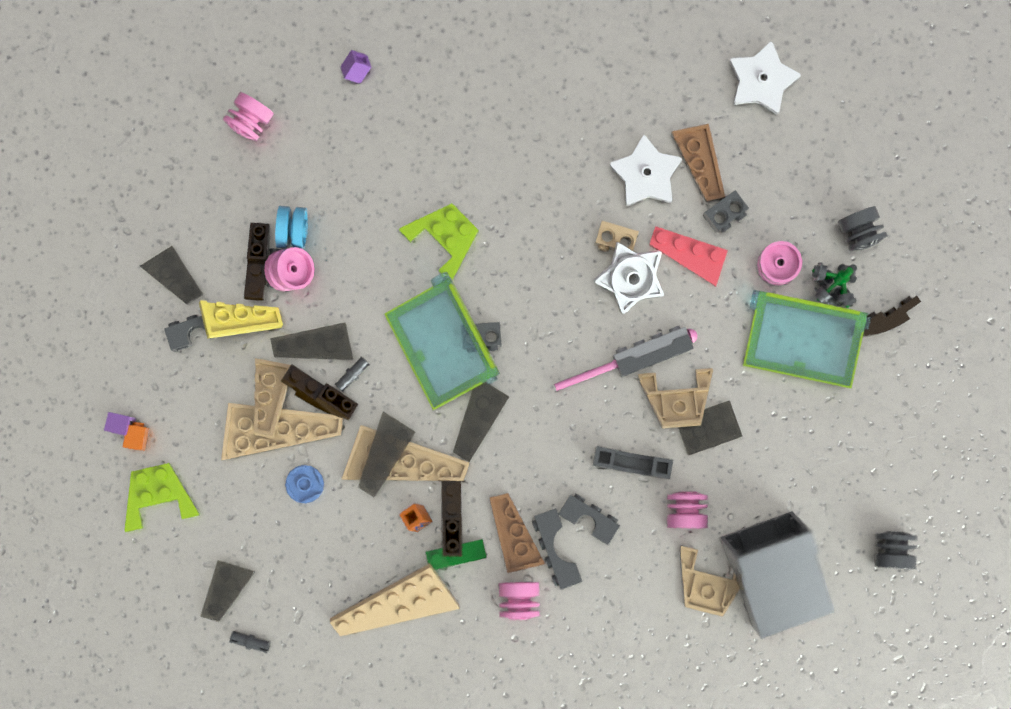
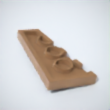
[671,124,725,202]
[489,493,545,573]

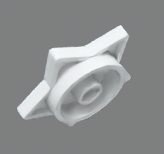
[730,42,801,114]
[610,135,682,206]
[594,242,664,314]

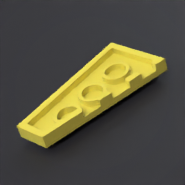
[199,300,283,339]

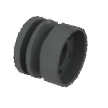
[838,206,888,252]
[874,531,917,569]

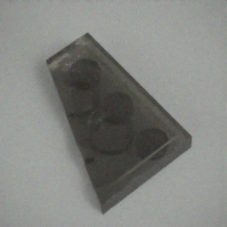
[140,246,203,304]
[200,560,256,622]

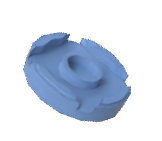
[285,465,324,503]

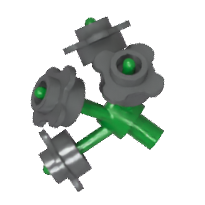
[812,262,857,308]

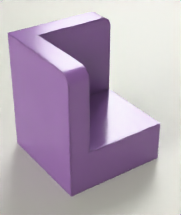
[341,50,371,83]
[104,412,136,435]

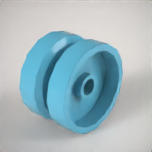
[275,206,308,250]

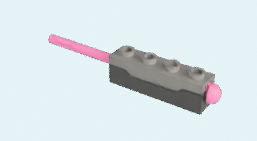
[554,326,697,391]

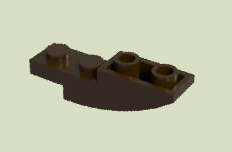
[244,223,270,301]
[847,296,921,338]
[281,364,358,420]
[441,481,462,557]

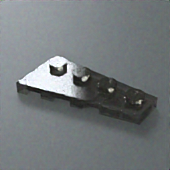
[270,322,354,360]
[453,382,509,462]
[358,412,416,498]

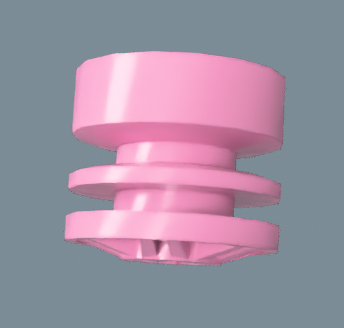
[222,92,274,141]
[667,492,708,528]
[499,582,540,620]

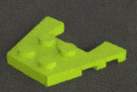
[399,203,479,281]
[124,463,200,532]

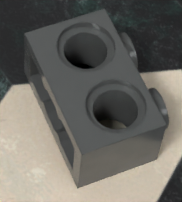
[703,190,749,233]
[461,322,501,352]

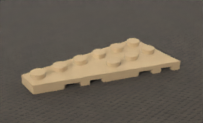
[221,403,343,461]
[341,425,470,481]
[330,564,460,636]

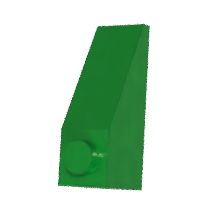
[426,539,487,570]

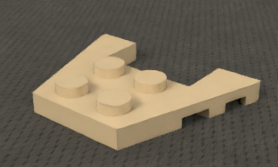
[638,368,713,429]
[680,546,740,617]

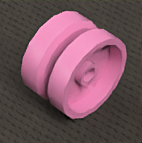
[757,241,803,286]
[264,247,315,292]

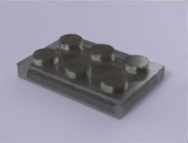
[678,400,743,456]

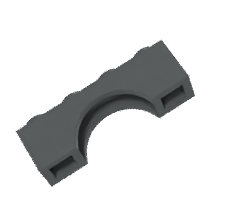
[592,446,673,479]
[532,508,582,590]

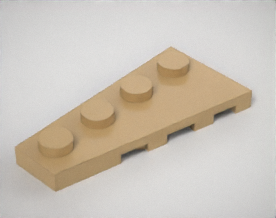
[254,358,291,439]

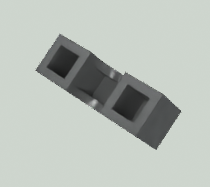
[164,315,217,352]
[558,494,620,545]

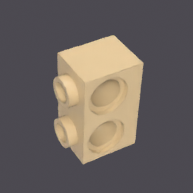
[595,221,639,252]

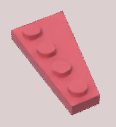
[649,226,728,287]

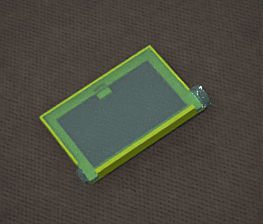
[384,272,500,410]
[743,290,871,389]

